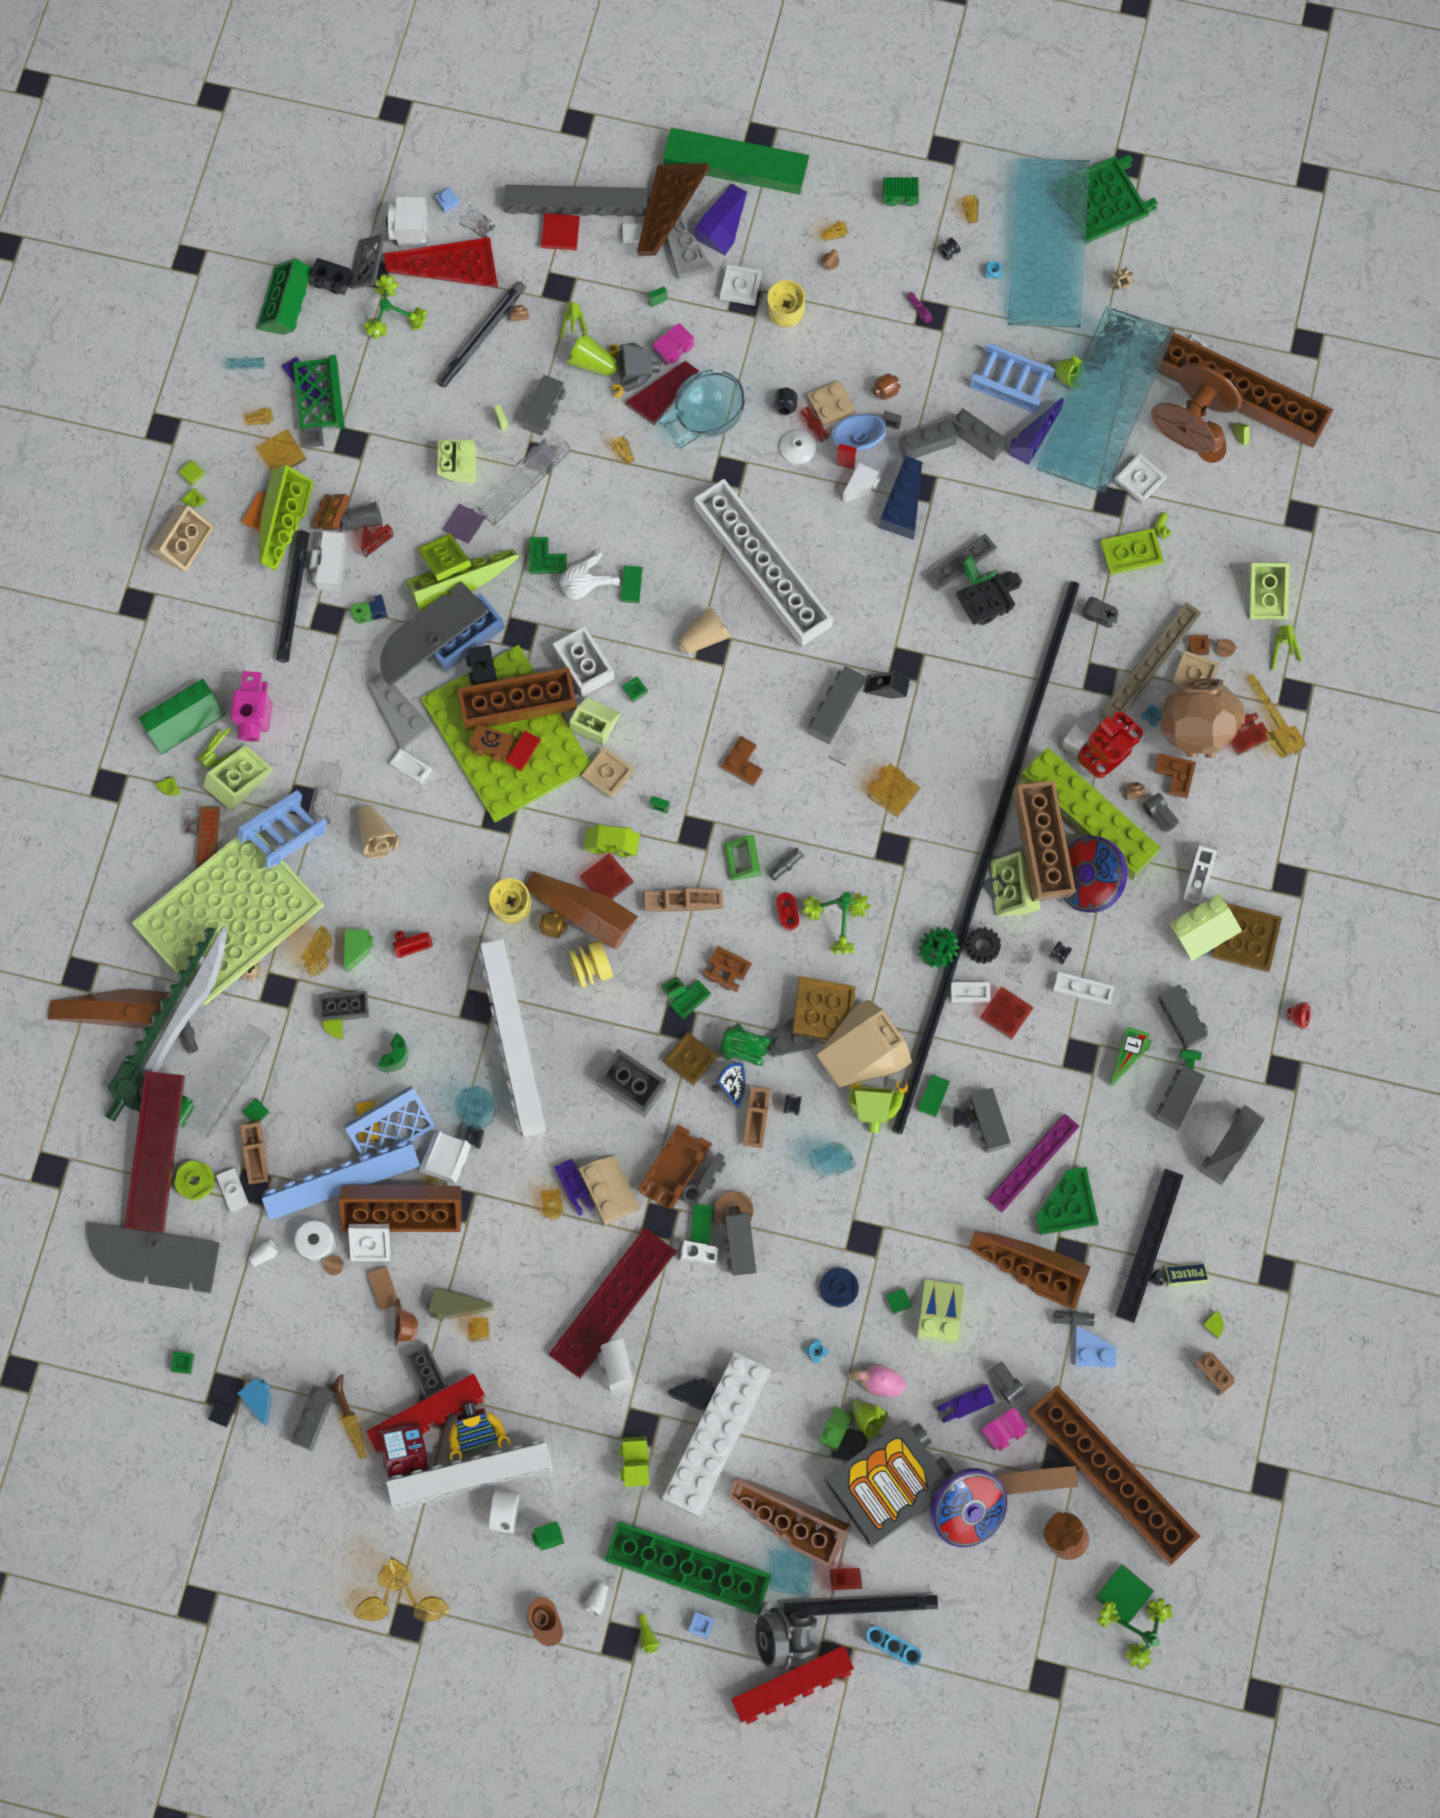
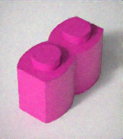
[653,323,694,365]
[980,1407,1028,1451]

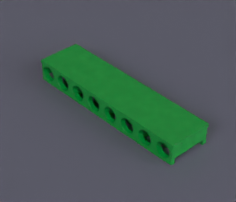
[663,127,809,195]
[604,1521,772,1616]

